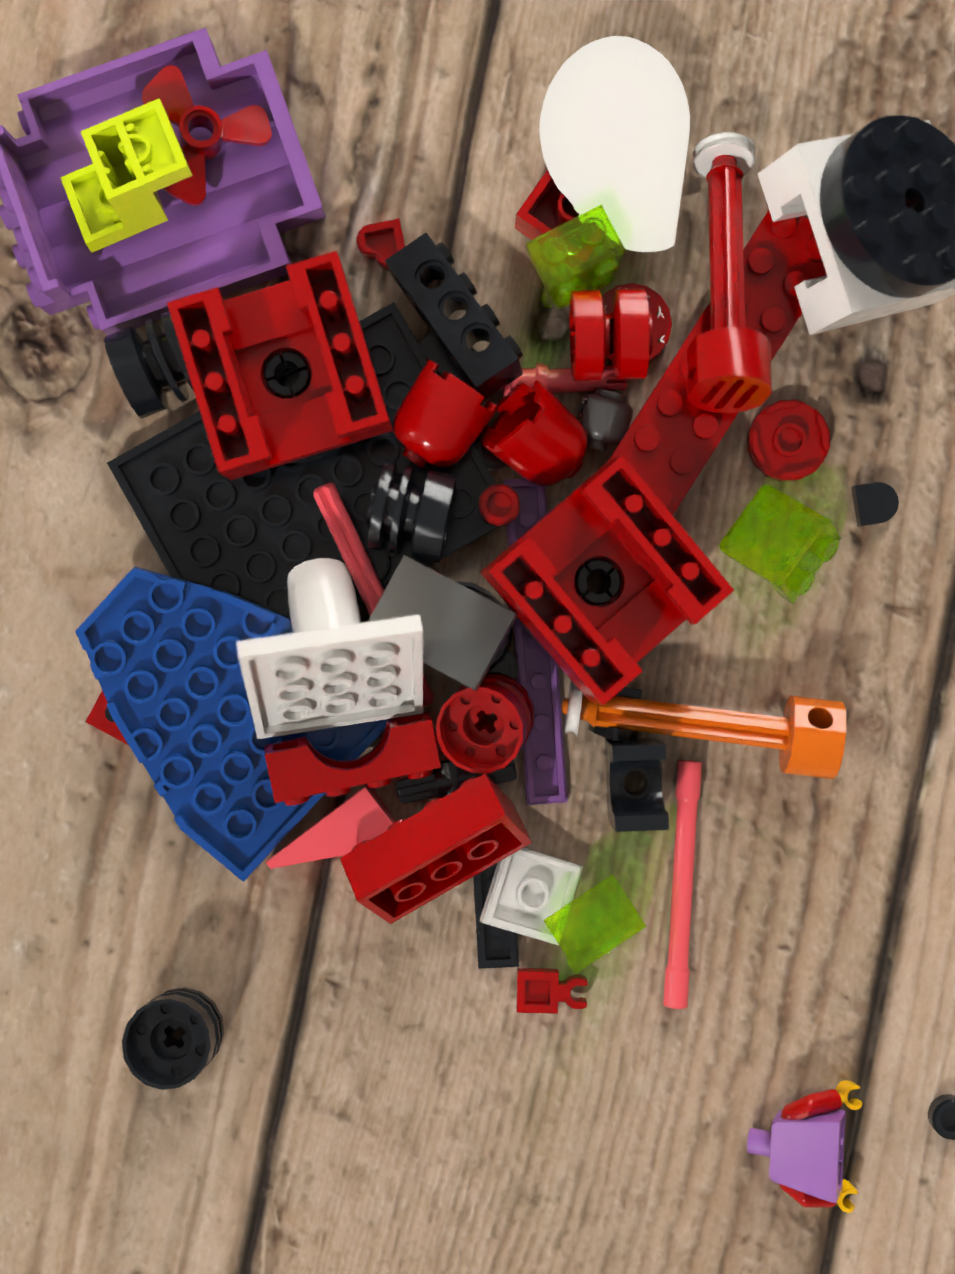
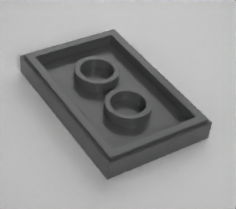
[368,555,518,691]

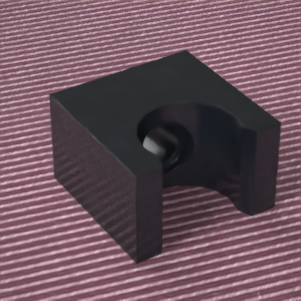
[605,738,669,832]

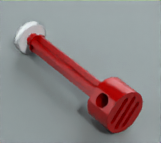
[687,132,772,413]

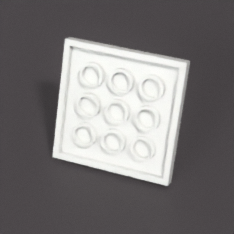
[237,558,423,739]

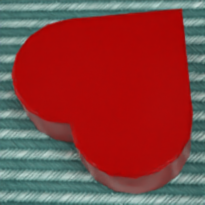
[356,218,405,271]

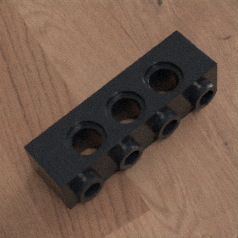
[385,232,523,402]

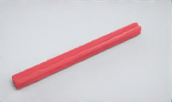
[313,482,433,708]

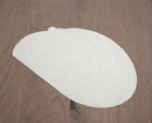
[539,36,690,252]

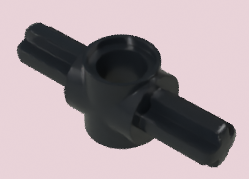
[396,759,517,804]

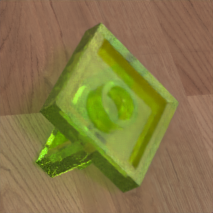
[543,874,647,974]

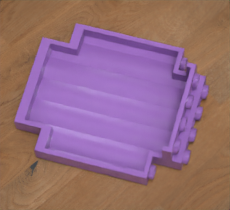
[0,27,326,335]

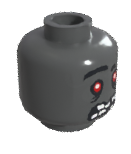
[576,388,633,452]

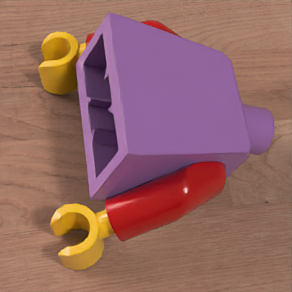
[747,1080,863,1213]

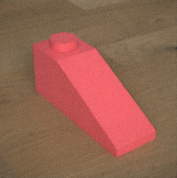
[266,784,397,869]

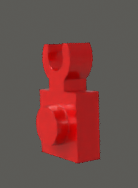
[516,968,588,1014]

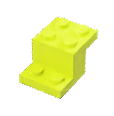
[60,98,193,253]

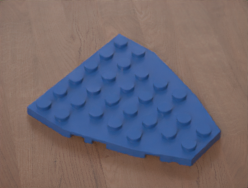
[75,566,392,882]

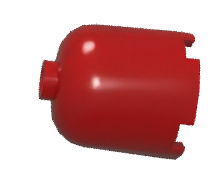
[393,359,499,468]
[481,380,588,486]

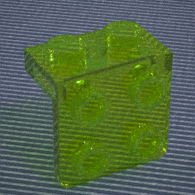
[525,204,625,309]
[719,485,841,604]

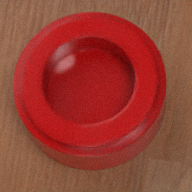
[479,484,520,527]

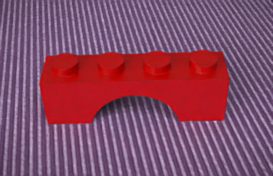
[265,711,441,806]

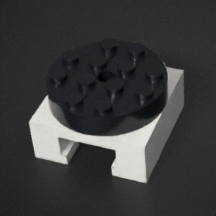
[758,115,955,335]

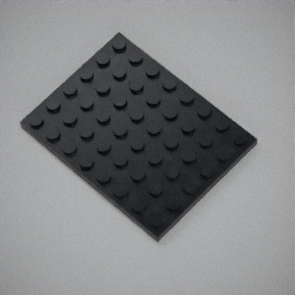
[107,302,499,619]

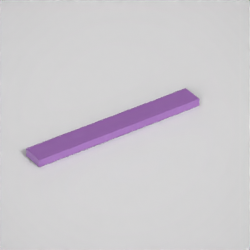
[503,478,568,805]

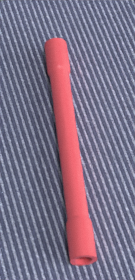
[663,760,702,1009]

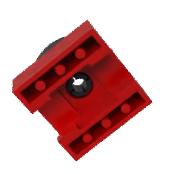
[167,250,393,480]
[480,455,734,706]

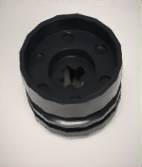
[104,310,194,419]
[367,461,457,563]
[122,987,224,1090]

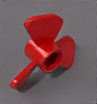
[142,65,272,206]

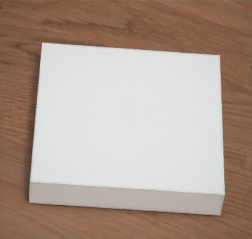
[479,848,583,945]

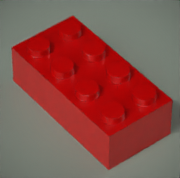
[340,773,533,924]

